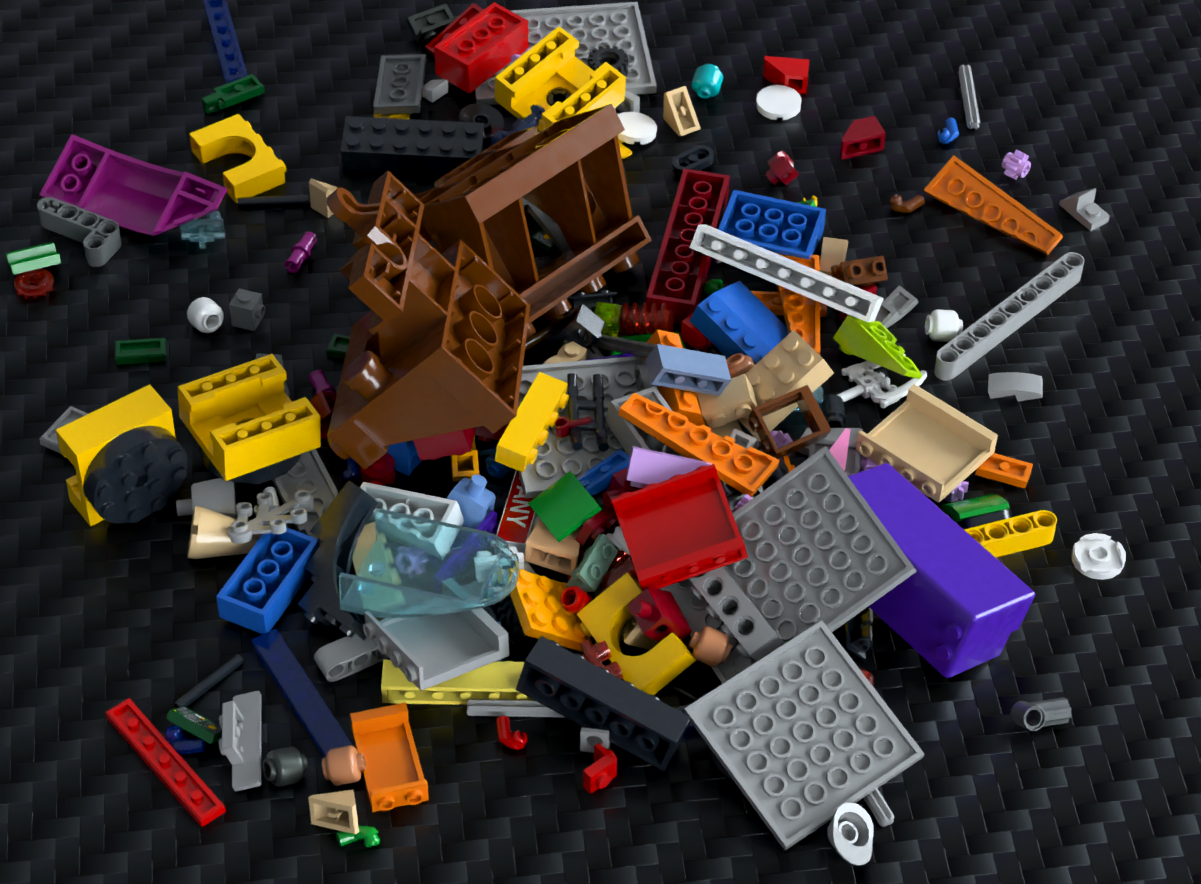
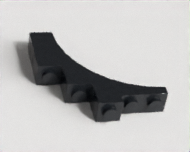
[298,481,379,640]

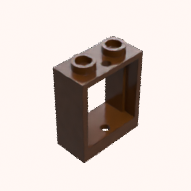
[748,385,831,459]

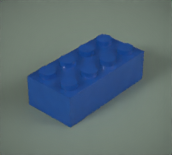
[216,527,320,636]

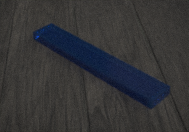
[203,0,248,84]
[252,629,352,757]

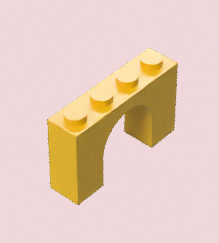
[189,114,286,203]
[577,572,696,695]

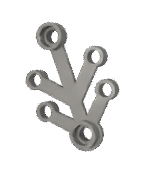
[226,490,314,544]

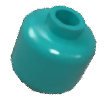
[691,64,723,99]

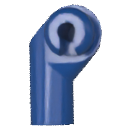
[937,118,959,144]

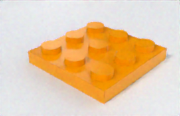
[503,566,593,653]

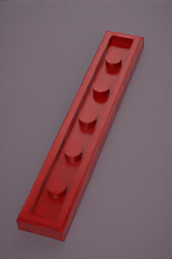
[105,698,226,827]

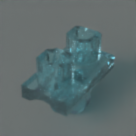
[180,211,225,249]

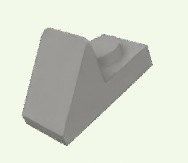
[1059,188,1110,231]

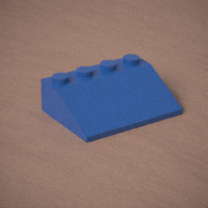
[718,190,826,260]
[689,281,788,365]

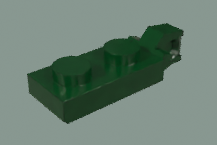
[202,74,265,114]

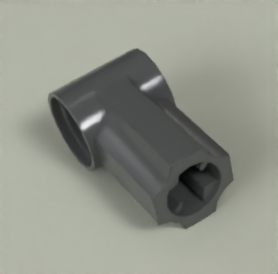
[1010,698,1072,731]

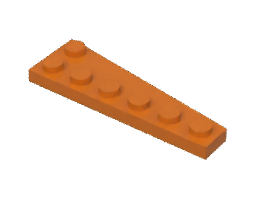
[924,155,1063,255]
[773,252,820,355]
[618,393,780,497]

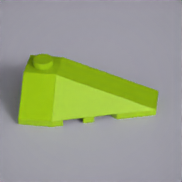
[833,314,922,379]

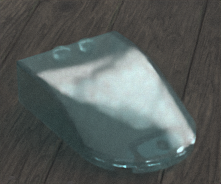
[339,508,519,618]

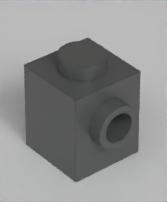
[229,288,265,331]

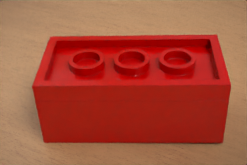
[434,2,529,93]

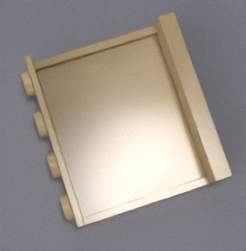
[855,384,998,503]

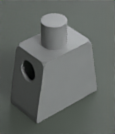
[176,478,237,519]

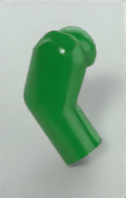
[336,825,380,847]

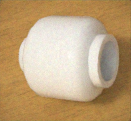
[187,297,224,333]
[925,309,963,342]

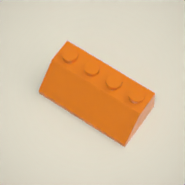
[644,329,706,426]

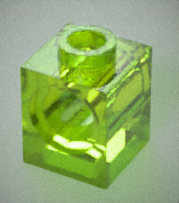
[594,302,622,337]

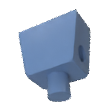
[446,475,496,534]

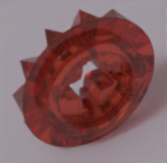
[14,268,54,299]

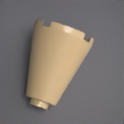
[188,506,262,559]

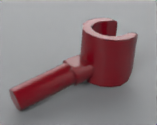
[556,416,591,438]

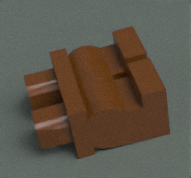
[831,256,888,287]

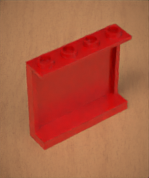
[611,464,748,591]

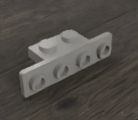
[219,691,261,791]

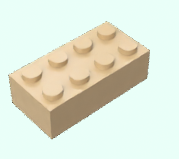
[737,330,834,442]

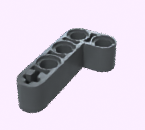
[37,197,121,267]

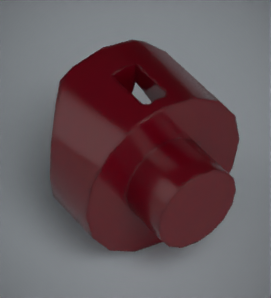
[765,151,799,185]
[360,453,396,485]

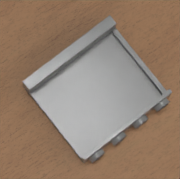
[363,579,509,691]

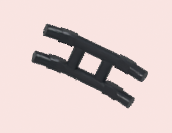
[567,373,609,452]

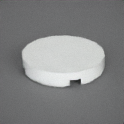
[756,85,802,120]
[617,112,657,145]
[1072,533,1126,580]

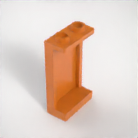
[350,702,429,812]

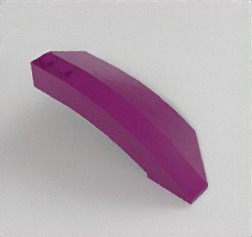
[39,134,227,236]

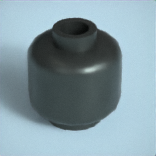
[262,746,308,787]

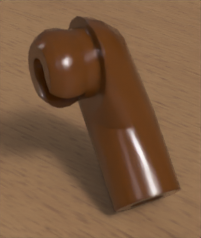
[889,194,925,213]

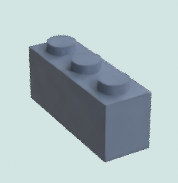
[645,344,731,396]

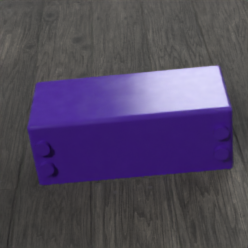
[848,463,1035,678]

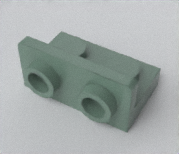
[566,534,618,592]

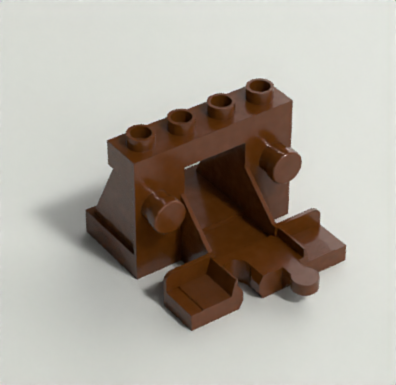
[414,104,652,339]
[327,171,530,469]

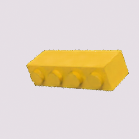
[495,372,569,473]

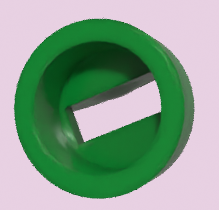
[703,279,723,297]

